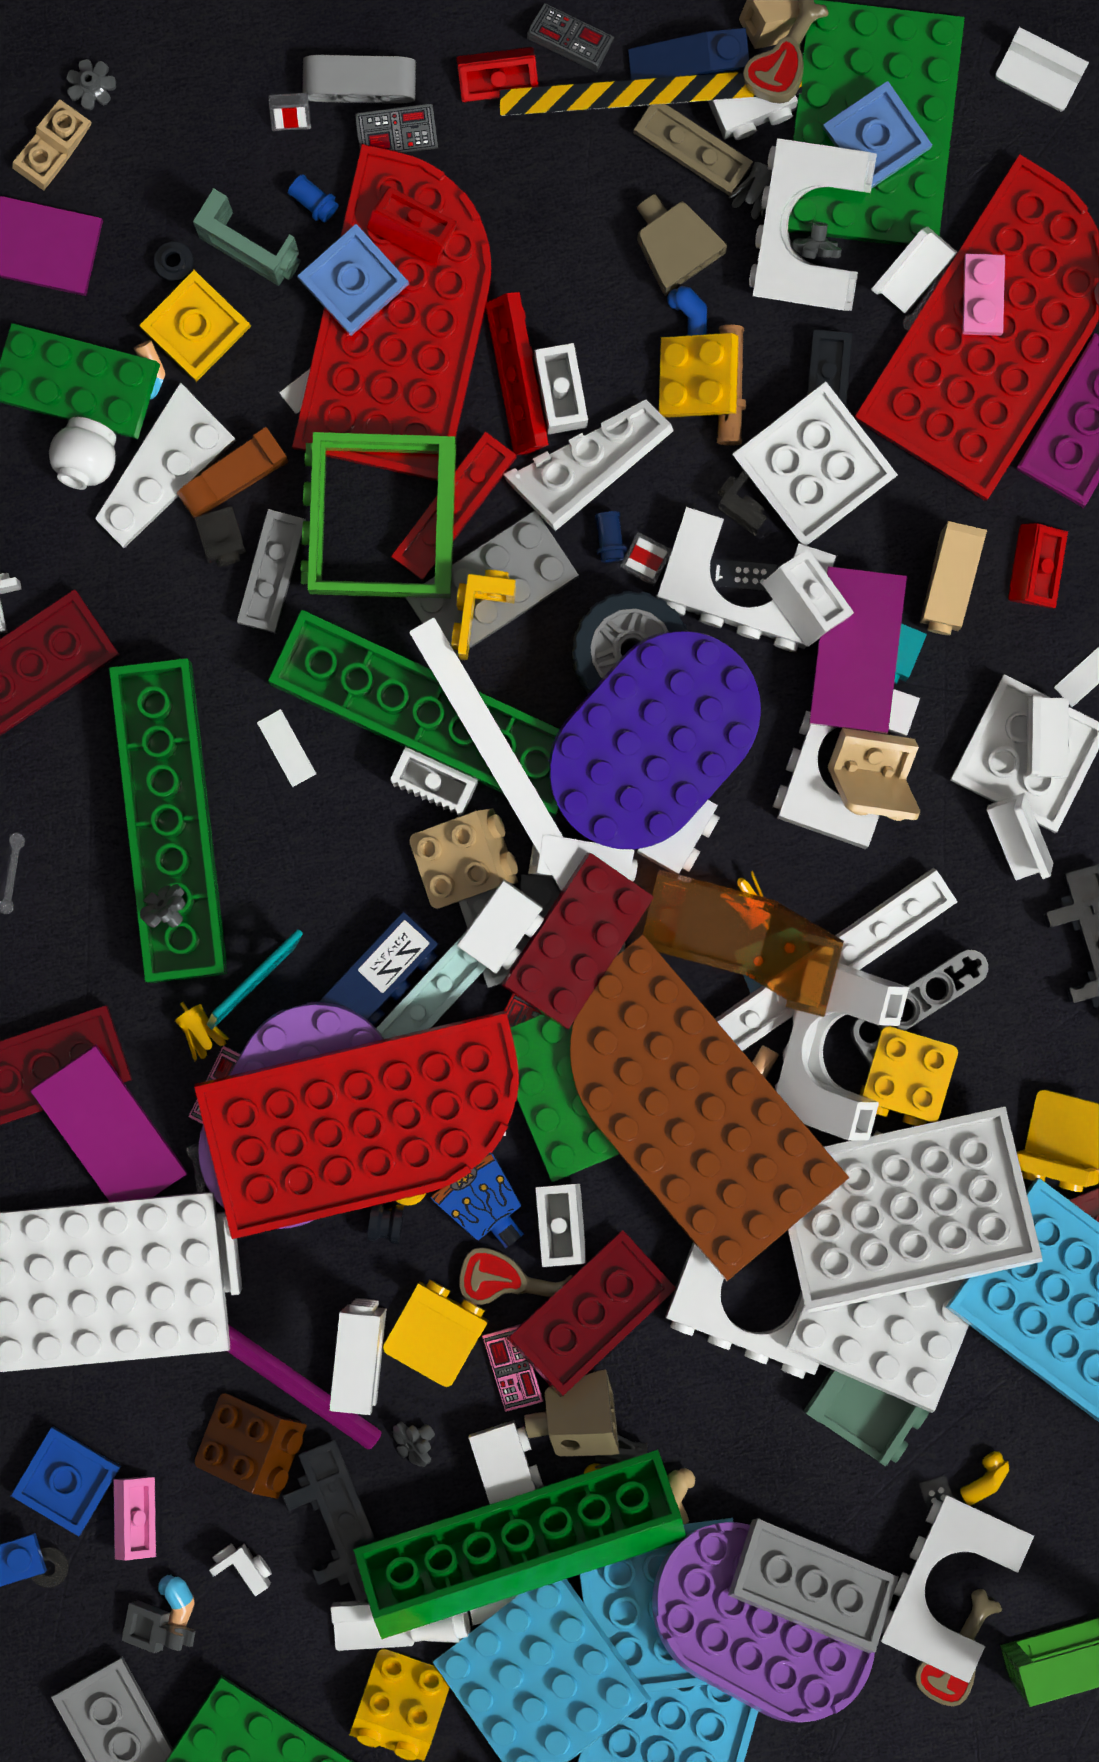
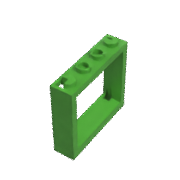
[301,432,456,599]
[1000,1617,1099,1707]

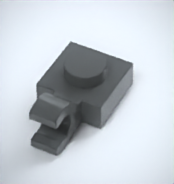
[122,1600,196,1653]

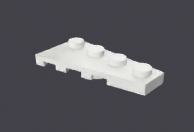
[95,383,236,548]
[503,400,673,531]

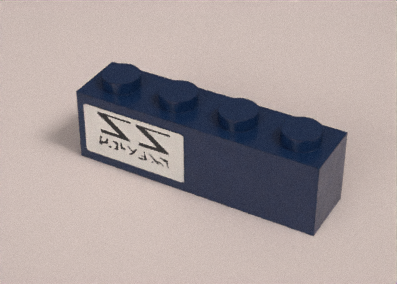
[319,912,439,1026]

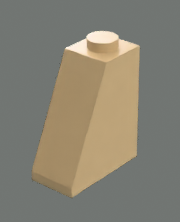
[920,521,987,635]

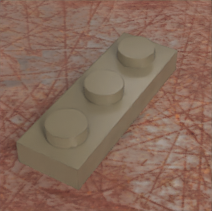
[634,104,753,196]

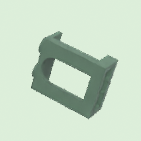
[193,188,301,286]

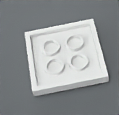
[732,381,898,546]
[950,674,1099,833]

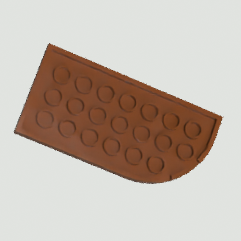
[570,935,849,1281]

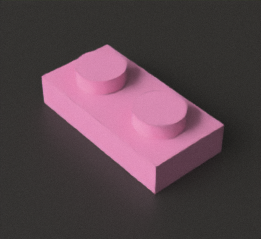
[962,254,1005,336]
[114,1476,156,1560]

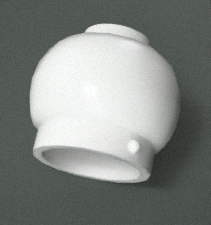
[49,417,116,490]

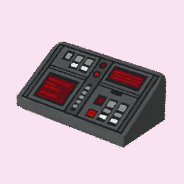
[527,3,614,73]
[355,104,438,153]

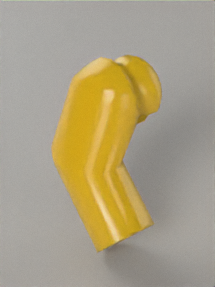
[960,1451,1009,1506]

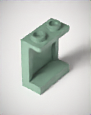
[804,1369,929,1467]

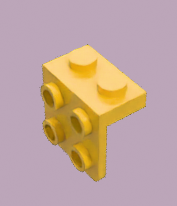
[451,570,516,660]
[859,1026,958,1126]
[1017,1090,1099,1192]
[383,1280,488,1387]
[349,1649,450,1761]

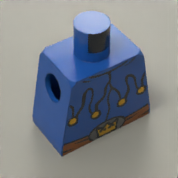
[431,1152,524,1249]

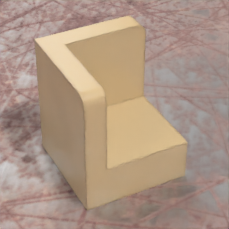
[739,0,800,49]

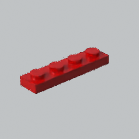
[486,292,549,455]
[391,432,517,581]

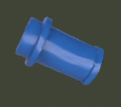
[287,174,339,223]

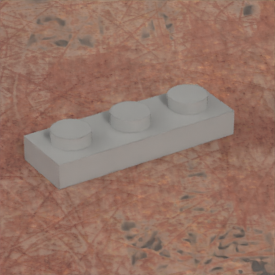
[237,509,306,634]

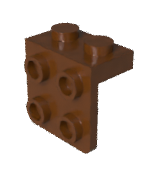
[195,1393,307,1499]

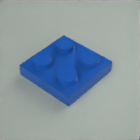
[11,1426,121,1536]

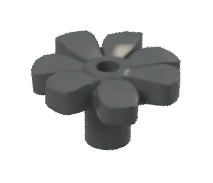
[67,59,116,110]
[792,221,842,259]
[140,884,186,928]
[392,1422,435,1467]

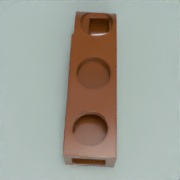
[177,427,289,518]

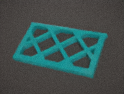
[206,929,303,1030]

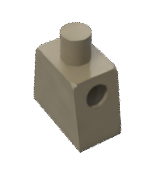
[637,194,727,296]
[525,1369,619,1456]

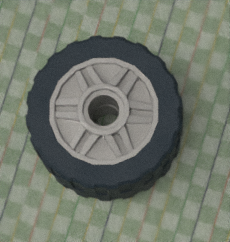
[572,591,688,694]

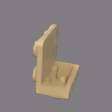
[828,728,920,821]
[410,808,518,909]

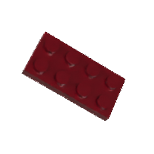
[0,589,120,736]
[501,853,654,1029]
[0,1005,133,1125]
[507,1230,676,1397]

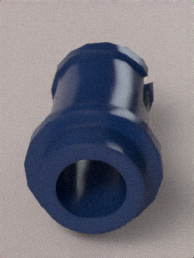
[595,511,627,563]

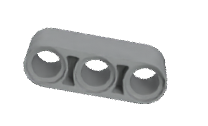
[302,55,416,103]

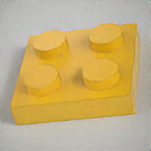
[139,270,251,382]
[659,333,738,417]

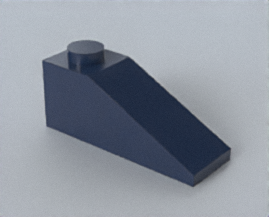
[628,28,749,80]

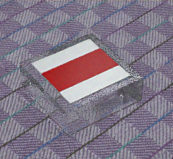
[269,93,311,131]
[620,532,672,586]

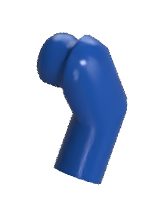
[667,286,707,336]

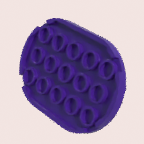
[549,631,761,849]

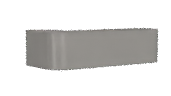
[851,950,988,1067]

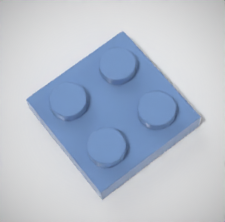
[822,81,932,189]
[298,224,409,336]

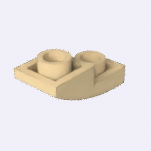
[12,99,91,191]

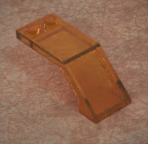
[643,870,844,1017]

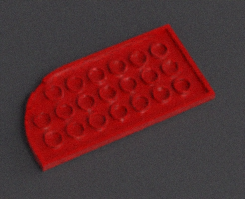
[292,144,491,481]
[854,154,1099,501]
[194,1010,519,1239]

